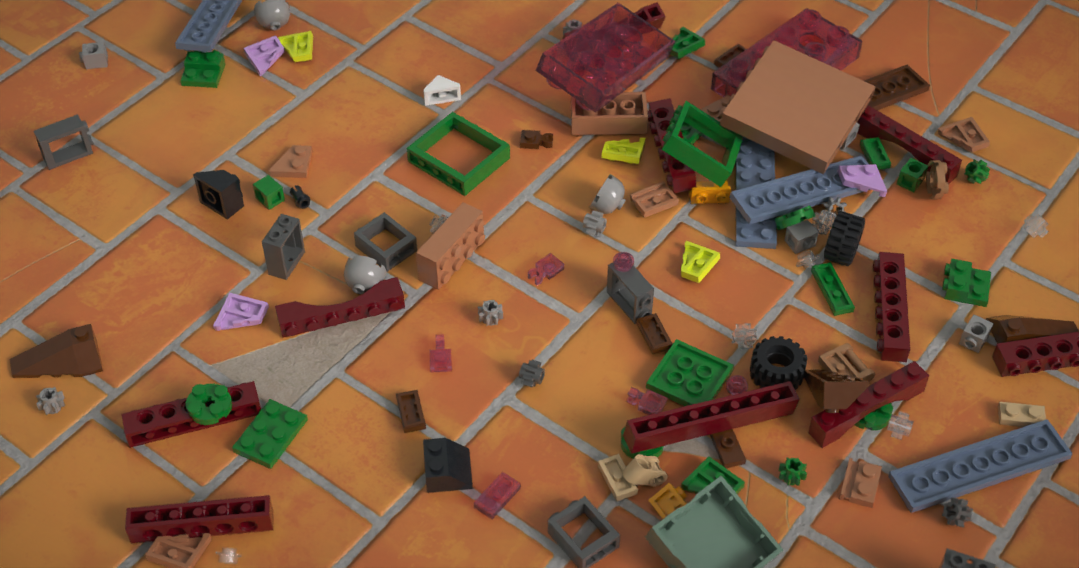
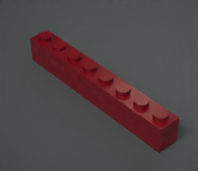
[623,381,800,454]

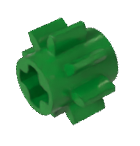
[964,159,990,184]
[779,457,807,486]

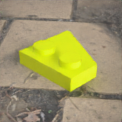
[278,31,313,62]
[601,137,646,164]
[681,241,720,283]

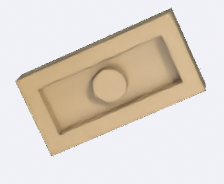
[998,402,1046,427]
[598,454,638,502]

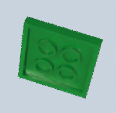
[646,339,734,406]

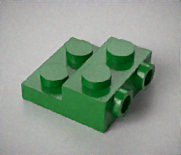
[180,50,225,88]
[942,258,991,307]

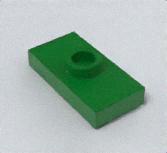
[860,137,891,170]

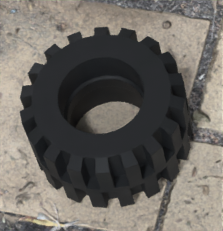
[824,211,865,266]
[750,336,807,390]

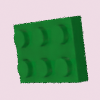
[232,399,308,469]

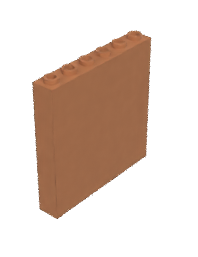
[719,40,876,175]

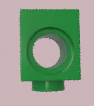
[897,158,928,192]
[253,175,285,210]

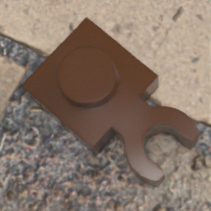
[520,130,553,149]

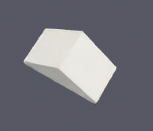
[423,75,461,106]

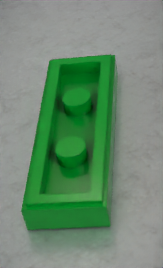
[811,262,855,316]

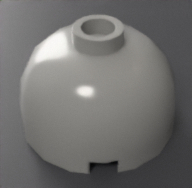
[254,0,290,30]
[589,174,626,214]
[344,255,387,294]

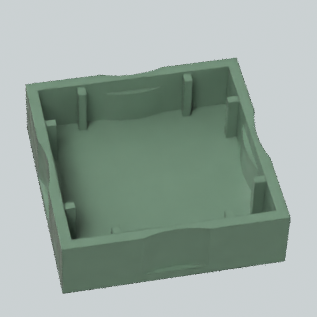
[645,475,783,568]

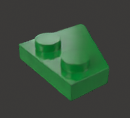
[666,27,705,59]
[681,456,745,494]

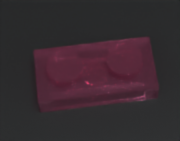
[474,472,521,519]

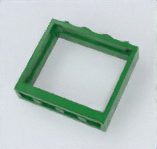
[662,101,743,187]
[407,112,510,196]

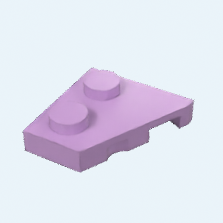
[244,36,284,76]
[837,164,887,197]
[213,293,269,331]

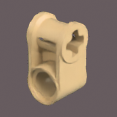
[622,454,668,487]

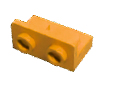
[689,180,731,204]
[649,482,688,519]

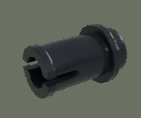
[290,185,310,209]

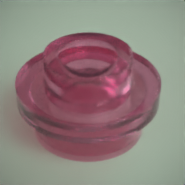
[613,252,634,272]
[726,375,748,395]

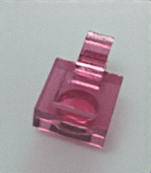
[430,334,452,372]
[626,387,668,415]

